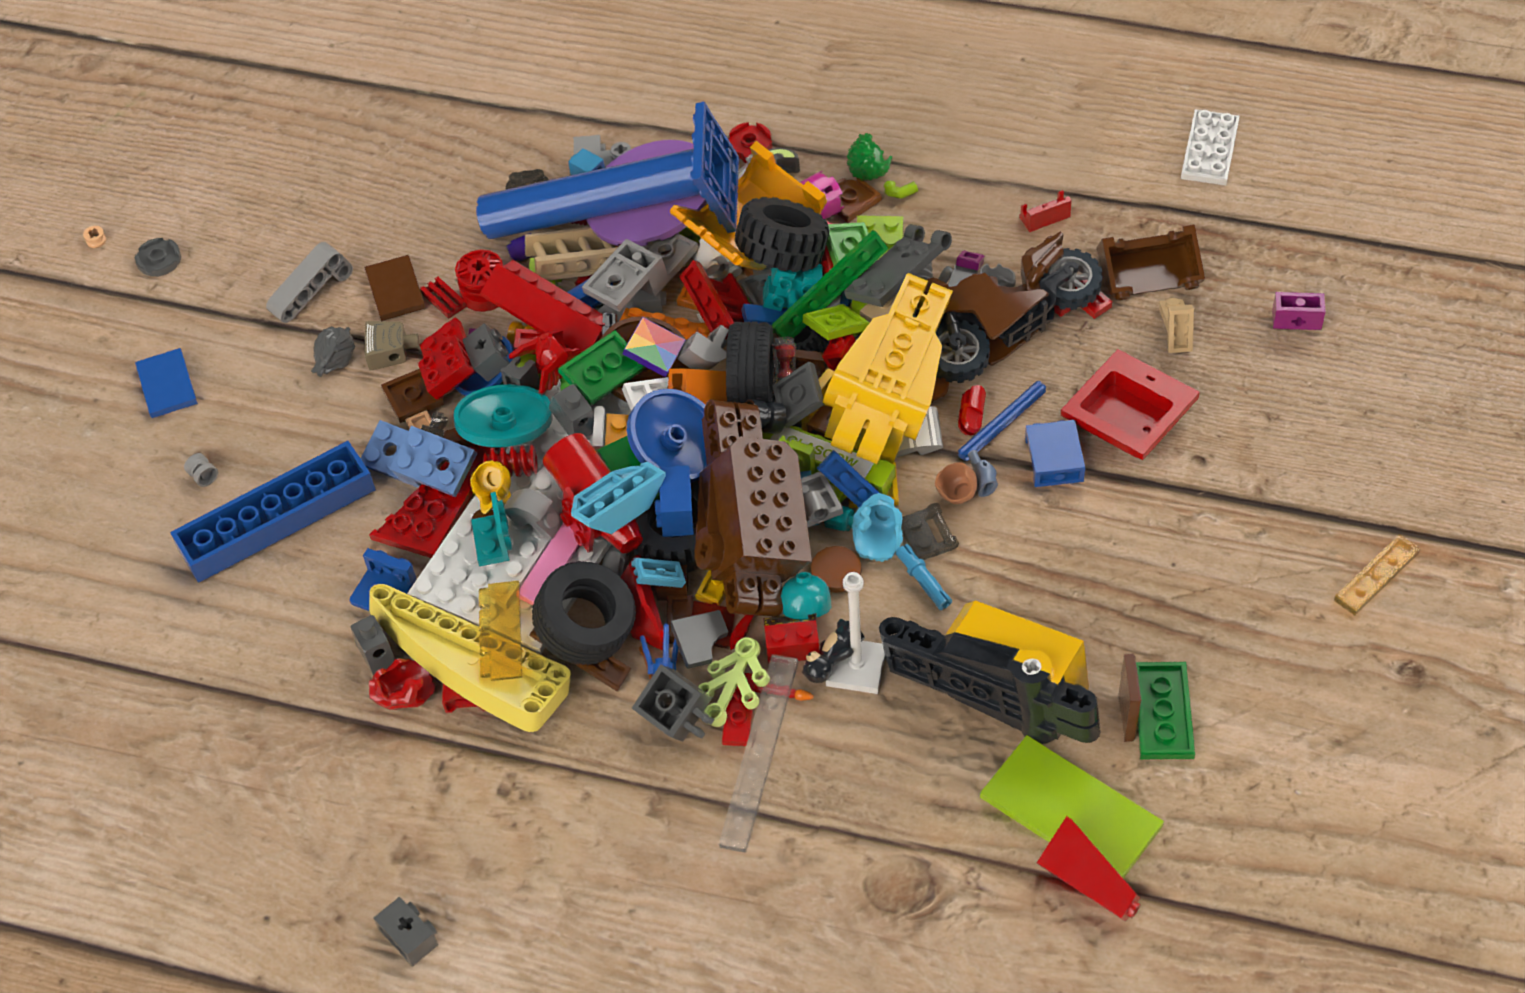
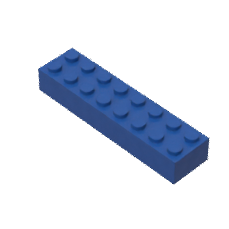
[170,441,376,583]

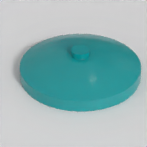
[453,384,553,447]

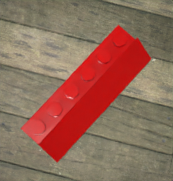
[481,260,605,353]

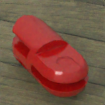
[958,385,986,436]

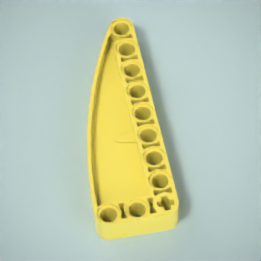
[369,584,571,732]

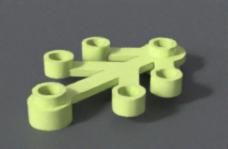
[698,637,770,727]

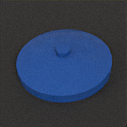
[627,389,707,483]

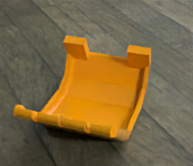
[670,141,827,271]

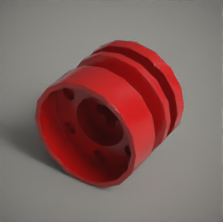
[455,249,503,312]

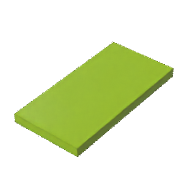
[980,735,1164,878]

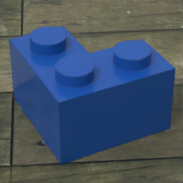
[655,466,694,537]

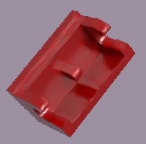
[1019,190,1072,232]

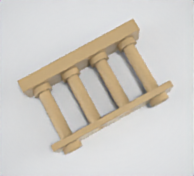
[525,227,618,281]

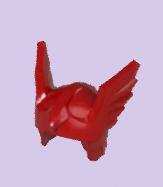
[508,330,581,394]

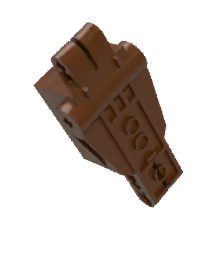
[695,399,812,617]

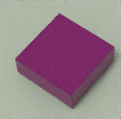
[956,250,985,270]

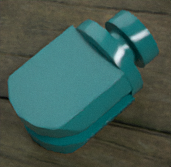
[824,506,855,532]

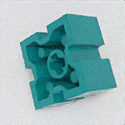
[763,264,823,311]

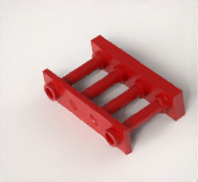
[679,260,750,340]

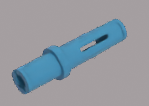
[896,544,952,610]

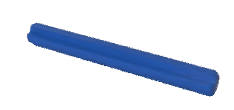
[958,381,1046,461]

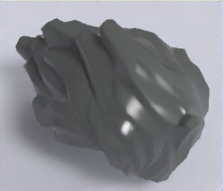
[311,326,355,377]

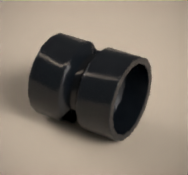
[745,399,786,434]

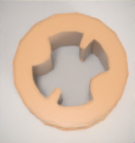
[83,226,106,248]

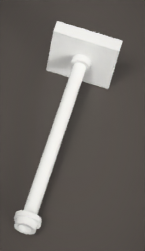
[826,572,885,694]

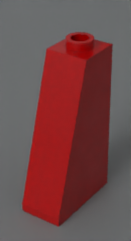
[1036,816,1141,922]

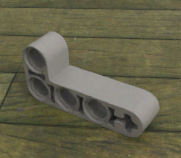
[266,242,353,323]

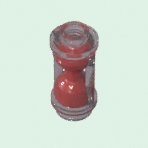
[772,337,797,385]

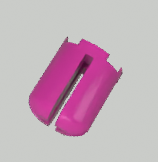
[800,171,844,220]

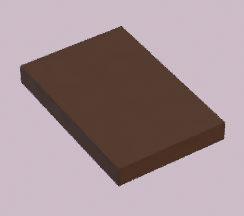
[365,254,426,321]
[1118,653,1141,742]

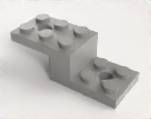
[582,233,699,312]

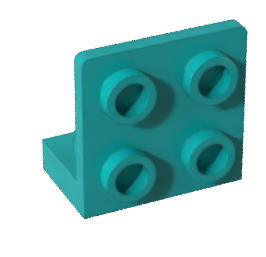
[471,492,513,567]

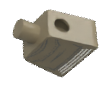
[365,321,420,371]

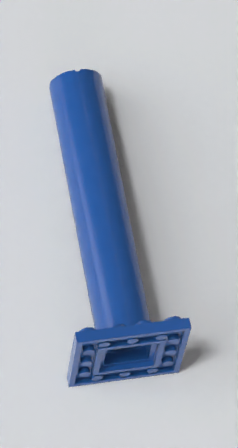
[476,102,739,239]

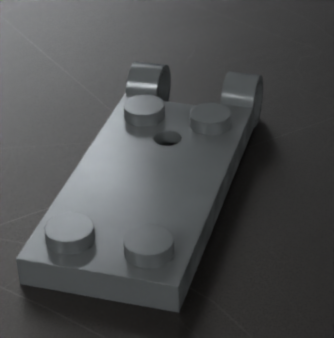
[844,224,952,307]

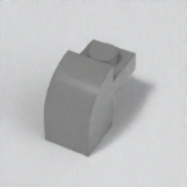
[677,325,729,370]
[504,489,563,540]

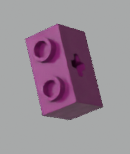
[1272,292,1326,330]

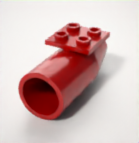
[543,433,643,553]

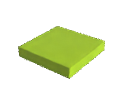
[803,304,869,340]

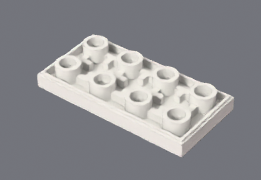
[1181,109,1239,186]

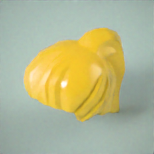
[470,460,511,514]

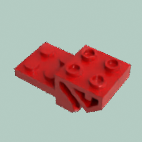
[418,317,476,400]

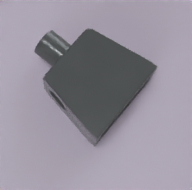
[549,384,594,437]
[350,615,395,676]

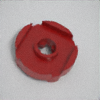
[728,122,772,163]

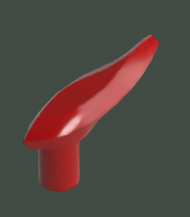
[730,615,755,650]

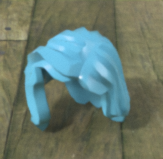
[852,493,903,562]

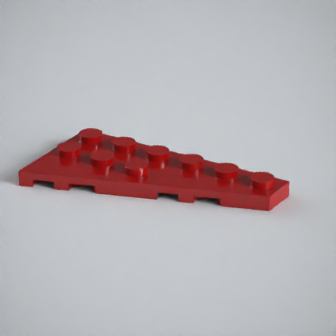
[369,444,499,558]

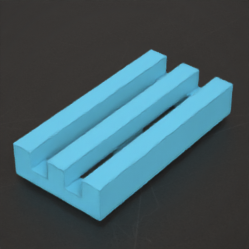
[631,558,686,588]

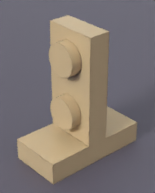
[1159,298,1194,353]

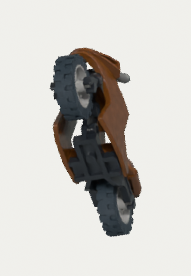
[915,231,1102,383]

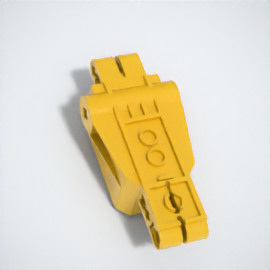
[823,273,953,464]

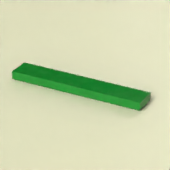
[771,230,888,344]

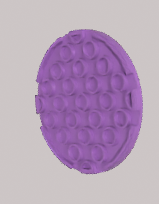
[587,140,707,246]

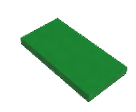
[1136,662,1196,760]

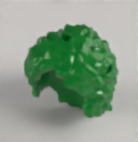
[846,133,893,181]

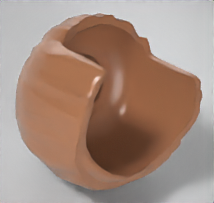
[935,462,977,504]

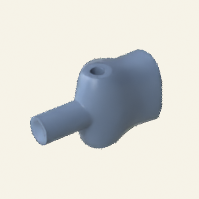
[968,450,998,497]

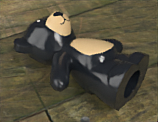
[802,619,865,683]

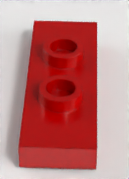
[722,673,755,747]

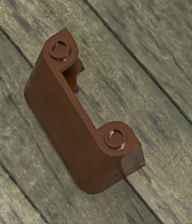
[1096,224,1205,301]

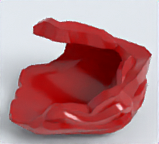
[369,658,436,710]

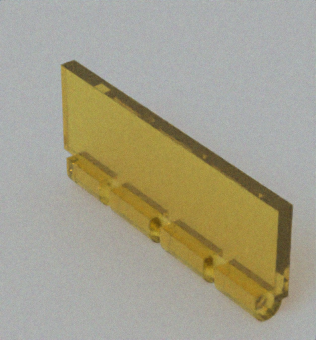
[478,580,522,681]

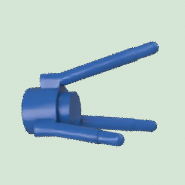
[640,624,679,675]

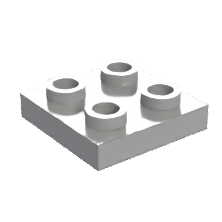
[801,472,843,527]

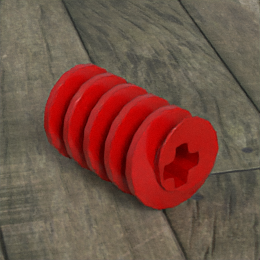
[484,445,538,478]

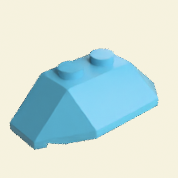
[571,462,666,534]

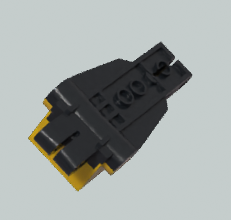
[879,600,1101,744]

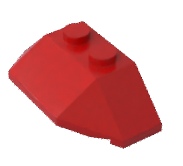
[620,554,664,651]

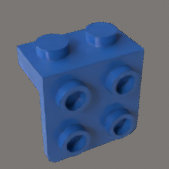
[349,548,417,611]

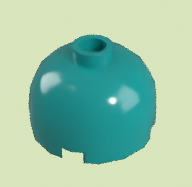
[781,572,832,620]

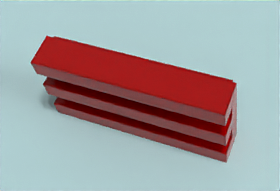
[420,276,467,319]

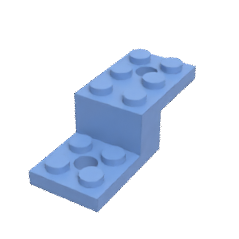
[361,420,477,497]

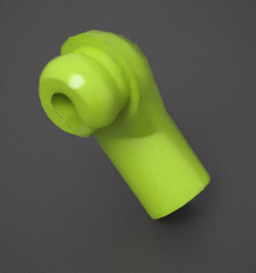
[883,180,918,199]

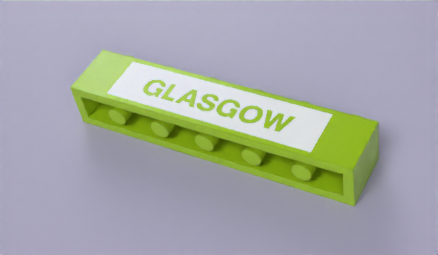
[762,426,896,495]

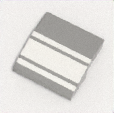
[896,407,943,458]

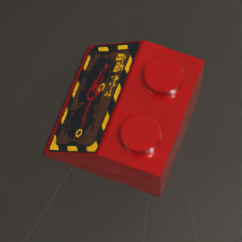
[763,614,820,665]

